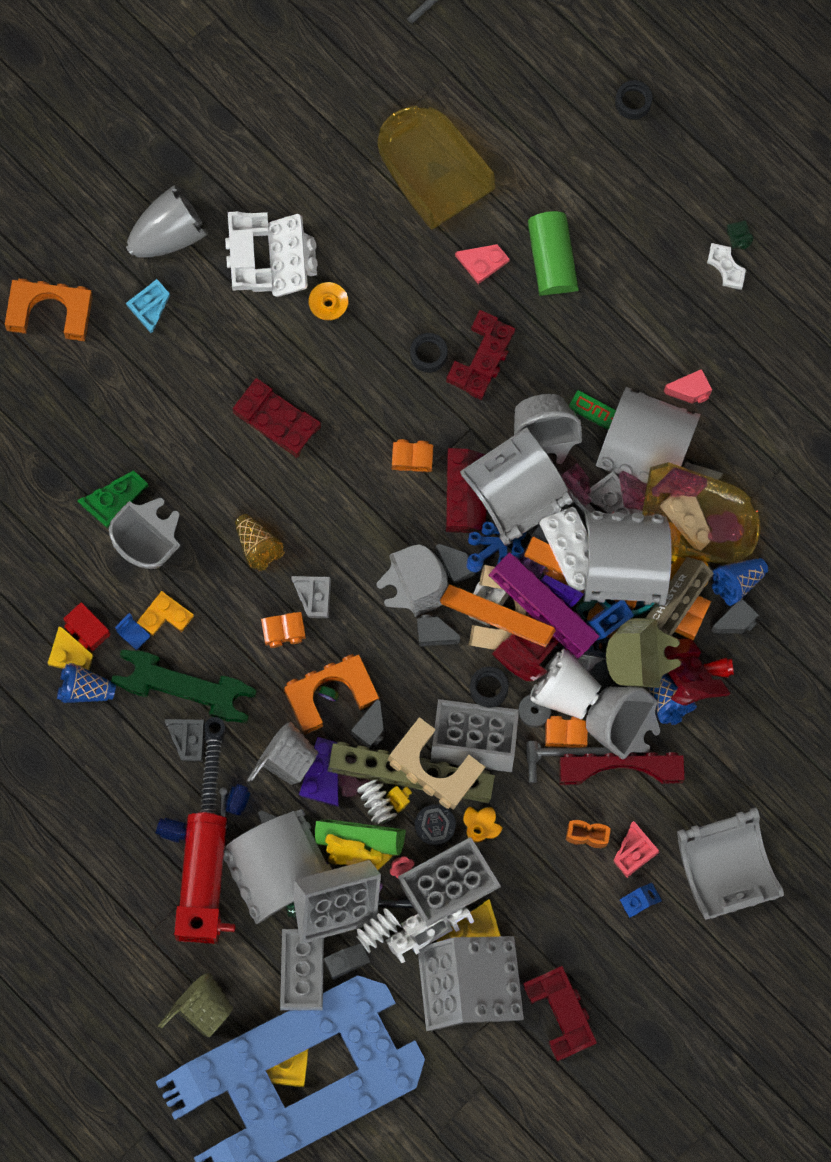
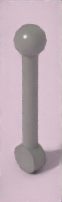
[219,787,227,828]

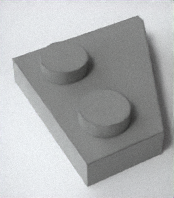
[291,576,331,618]

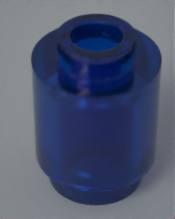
[225,784,251,816]
[156,818,186,843]

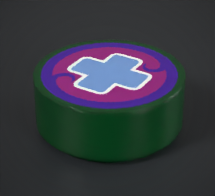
[318,686,339,702]

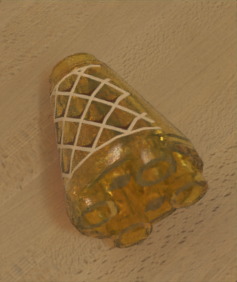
[235,514,285,571]

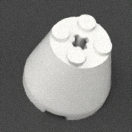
[530,648,601,719]

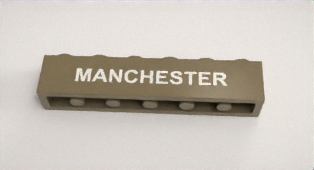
[646,557,714,636]

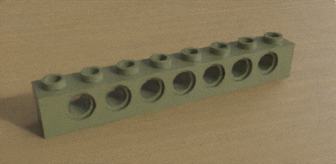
[327,742,495,803]

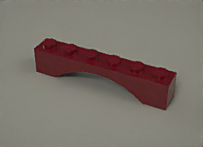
[559,752,684,785]

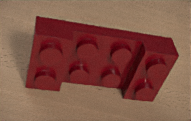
[232,378,321,458]

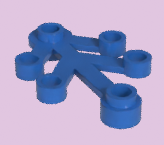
[466,522,526,572]

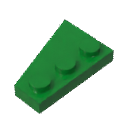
[77,471,149,528]

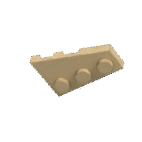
[660,480,713,552]

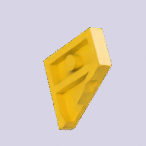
[48,627,93,670]

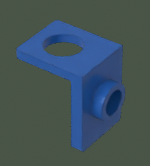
[115,613,150,651]
[620,883,662,918]

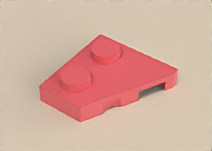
[455,244,510,284]
[614,821,659,877]

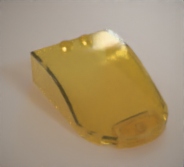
[378,106,495,230]
[642,462,760,565]

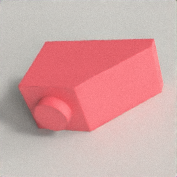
[664,369,712,404]

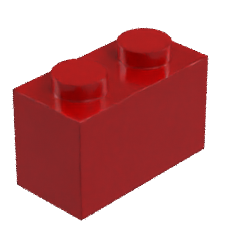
[63,602,110,652]

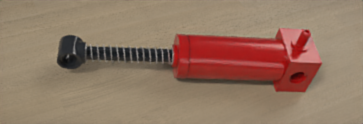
[174,717,235,944]

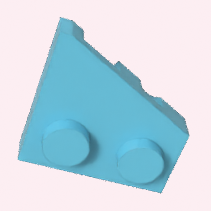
[126,279,170,333]

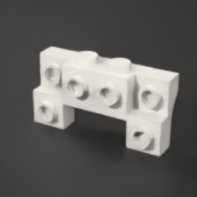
[225,212,272,292]
[386,906,474,963]

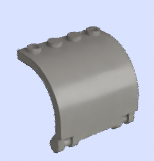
[596,387,700,494]
[460,427,574,546]
[583,511,672,606]
[677,807,784,920]
[223,809,332,924]

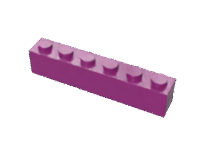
[488,552,599,659]

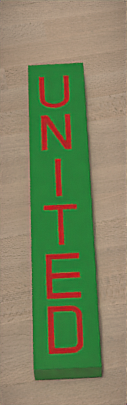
[569,390,616,430]

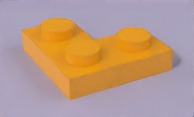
[137,591,194,636]

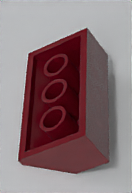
[446,448,486,533]

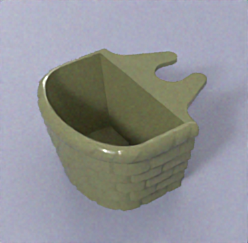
[606,618,681,688]
[158,973,233,1038]

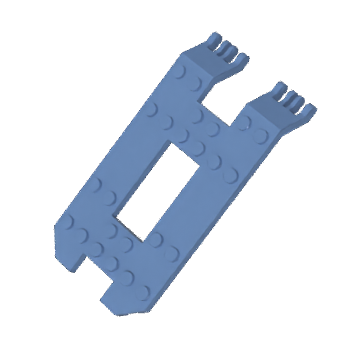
[156,976,425,1162]

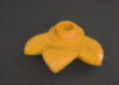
[463,807,502,843]

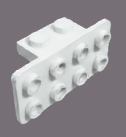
[268,214,318,297]
[540,507,589,591]

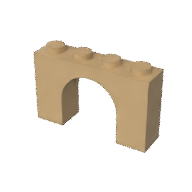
[469,565,527,650]
[388,717,485,810]

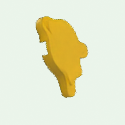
[325,834,383,865]

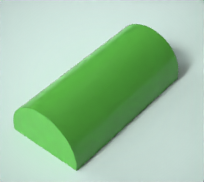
[528,211,578,296]
[315,819,406,856]

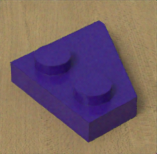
[540,575,584,608]

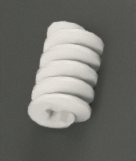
[357,779,397,826]
[356,908,401,953]

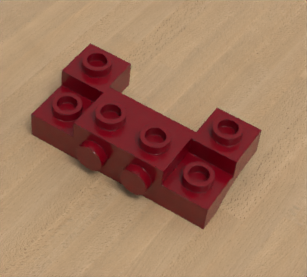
[446,310,515,400]
[523,966,597,1062]

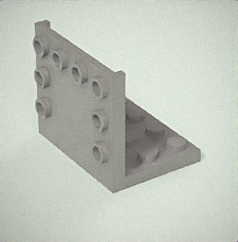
[418,936,524,1031]

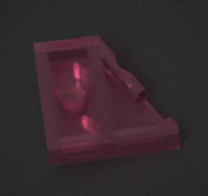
[561,463,592,506]
[652,467,708,497]
[619,471,662,513]

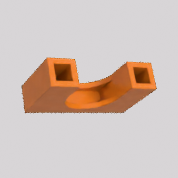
[5,279,92,341]
[284,654,379,735]

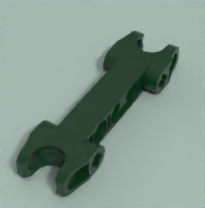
[111,650,257,723]

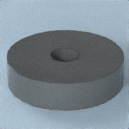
[518,695,551,727]

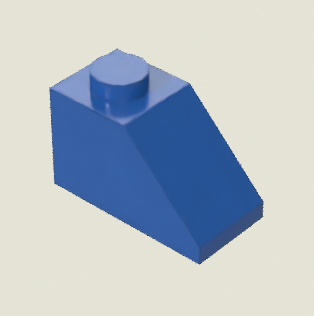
[586,600,634,641]

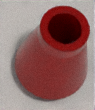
[704,657,734,677]

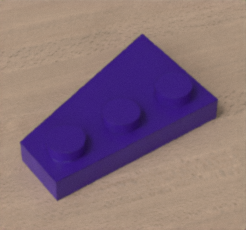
[299,737,339,807]

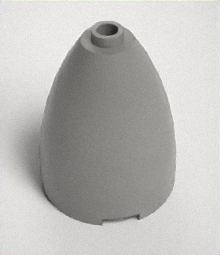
[126,185,208,258]

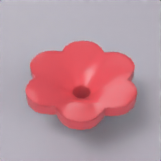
[390,856,414,879]

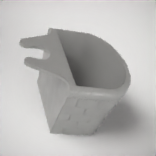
[514,394,582,464]
[109,498,180,569]
[377,545,449,617]
[586,686,660,759]
[247,722,318,785]

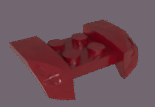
[492,613,559,681]
[664,639,730,706]

